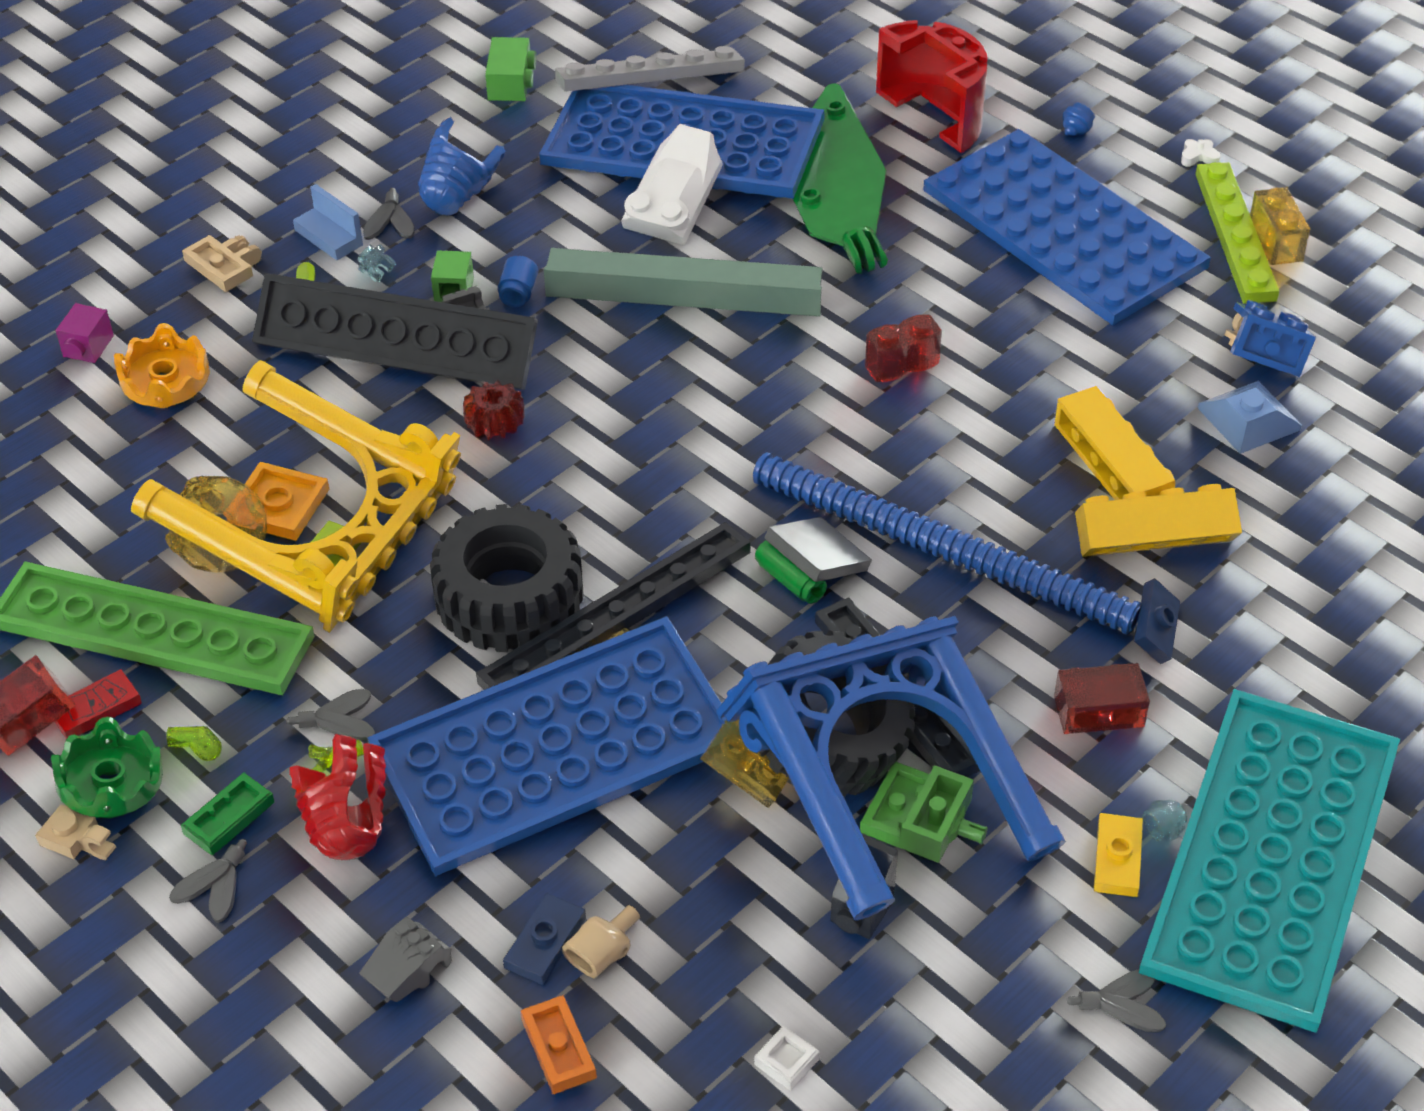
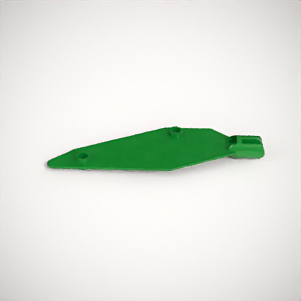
[793,84,888,274]

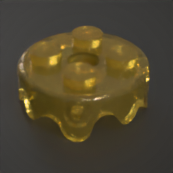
[165,476,267,573]

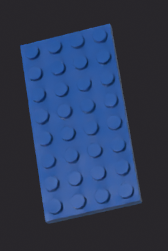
[539,85,824,199]
[923,129,1211,326]
[367,616,742,876]

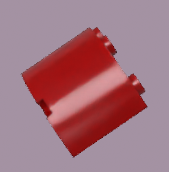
[876,20,988,153]

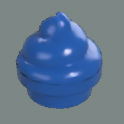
[1062,102,1095,136]

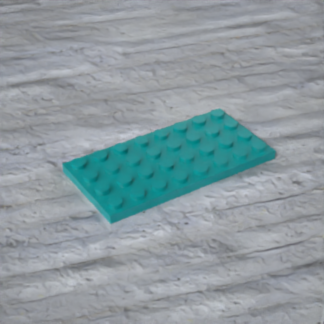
[1139,689,1400,1033]

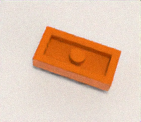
[520,995,597,1095]

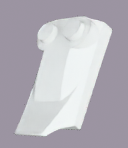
[621,124,723,245]

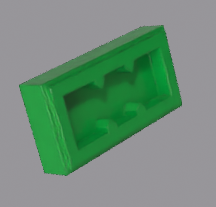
[181,772,275,856]

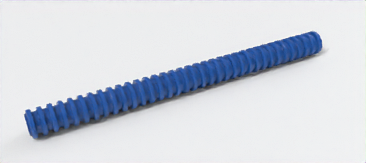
[753,452,1141,635]

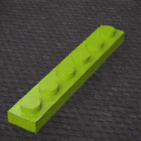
[1195,162,1279,304]

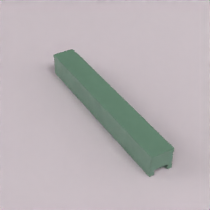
[544,248,823,316]

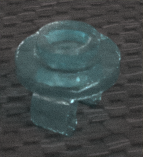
[357,244,396,282]

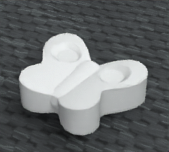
[1181,139,1221,167]

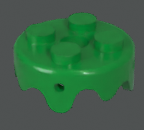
[51,717,163,818]

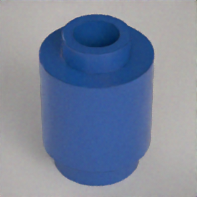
[497,256,538,307]

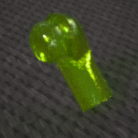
[167,726,222,761]

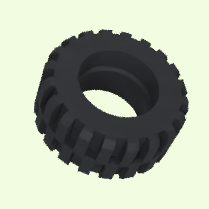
[430,504,584,653]
[759,631,915,797]

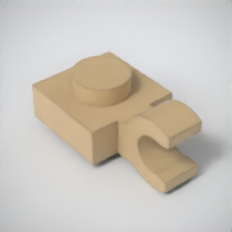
[35,804,116,860]

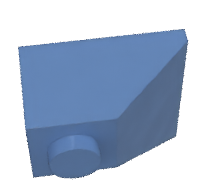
[1198,381,1302,454]

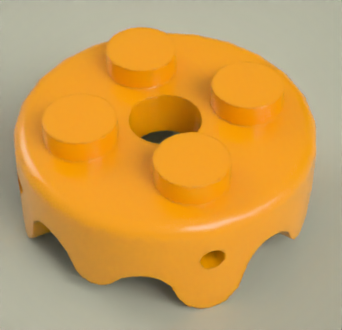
[114,323,210,408]

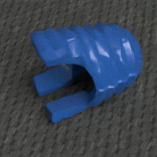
[418,117,506,215]

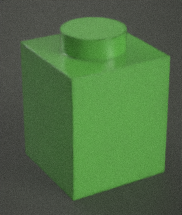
[431,251,474,302]

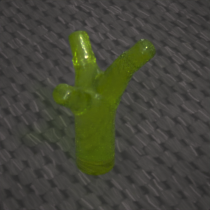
[308,739,364,772]

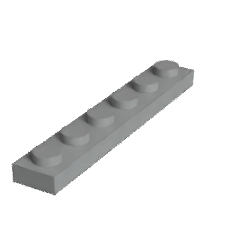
[555,46,745,92]

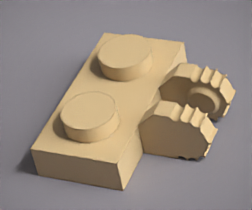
[182,235,262,292]

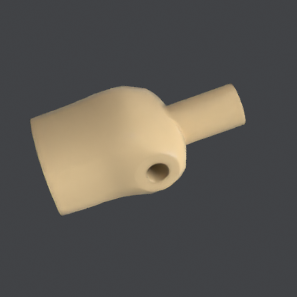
[562,905,640,978]

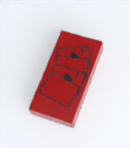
[47,669,142,739]

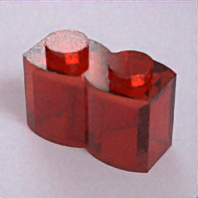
[865,314,942,382]

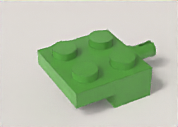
[860,762,988,863]

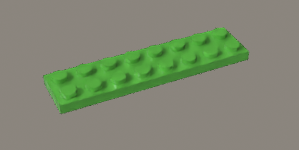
[0,561,315,696]

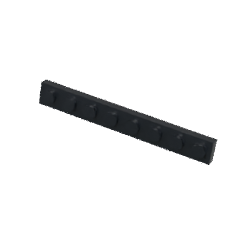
[476,522,751,690]

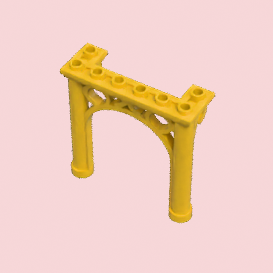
[131,360,461,633]

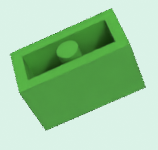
[485,37,536,101]

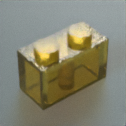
[1250,187,1311,265]

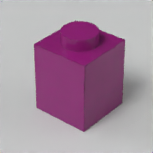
[56,303,114,363]

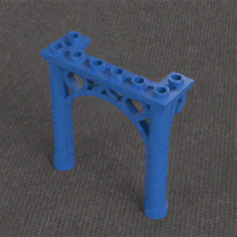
[716,616,1066,920]

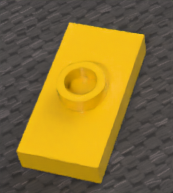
[1093,813,1143,897]

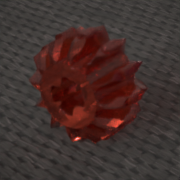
[463,380,525,440]

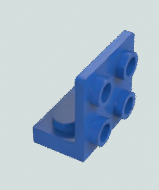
[1230,300,1316,377]

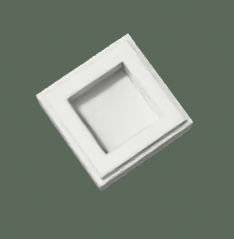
[754,1025,820,1091]

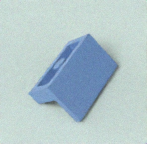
[293,184,363,260]

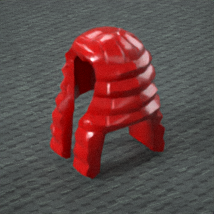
[289,734,386,860]

